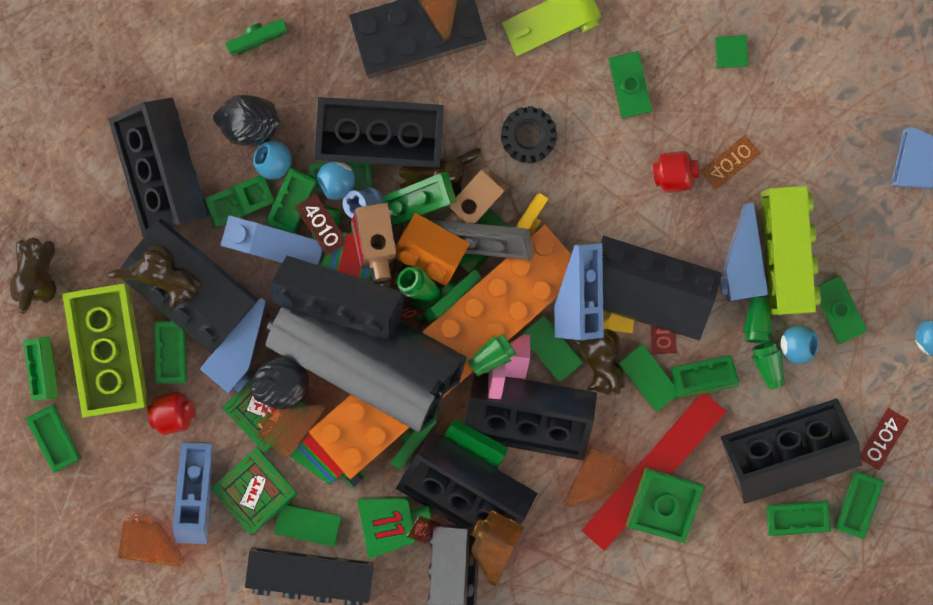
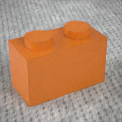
[395,213,470,286]

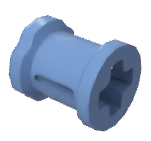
[342,187,383,218]

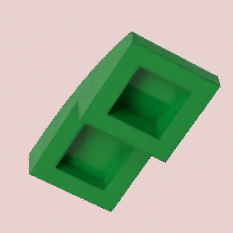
[204,175,275,228]

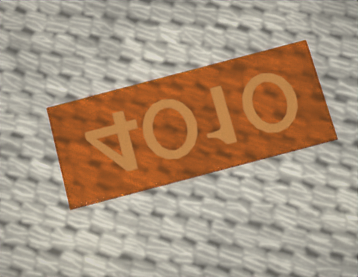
[700,135,761,190]

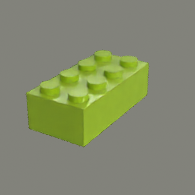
[760,186,821,315]
[62,283,149,418]

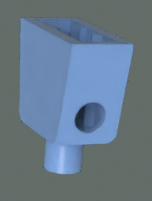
[891,127,933,189]

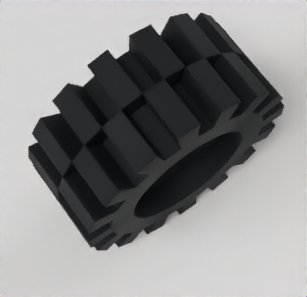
[501,106,557,164]

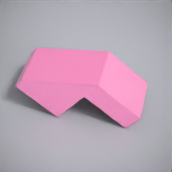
[488,334,530,399]

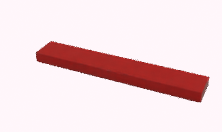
[581,394,727,551]

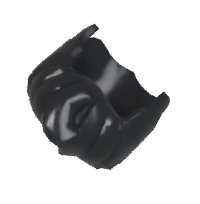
[213,94,280,146]
[252,356,309,410]

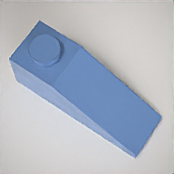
[719,202,768,301]
[220,216,326,266]
[554,243,604,340]
[200,298,267,394]
[172,443,213,544]

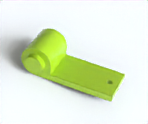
[502,0,602,57]

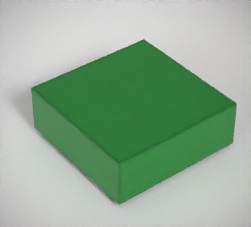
[715,35,748,69]

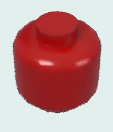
[653,151,700,193]
[147,392,196,435]

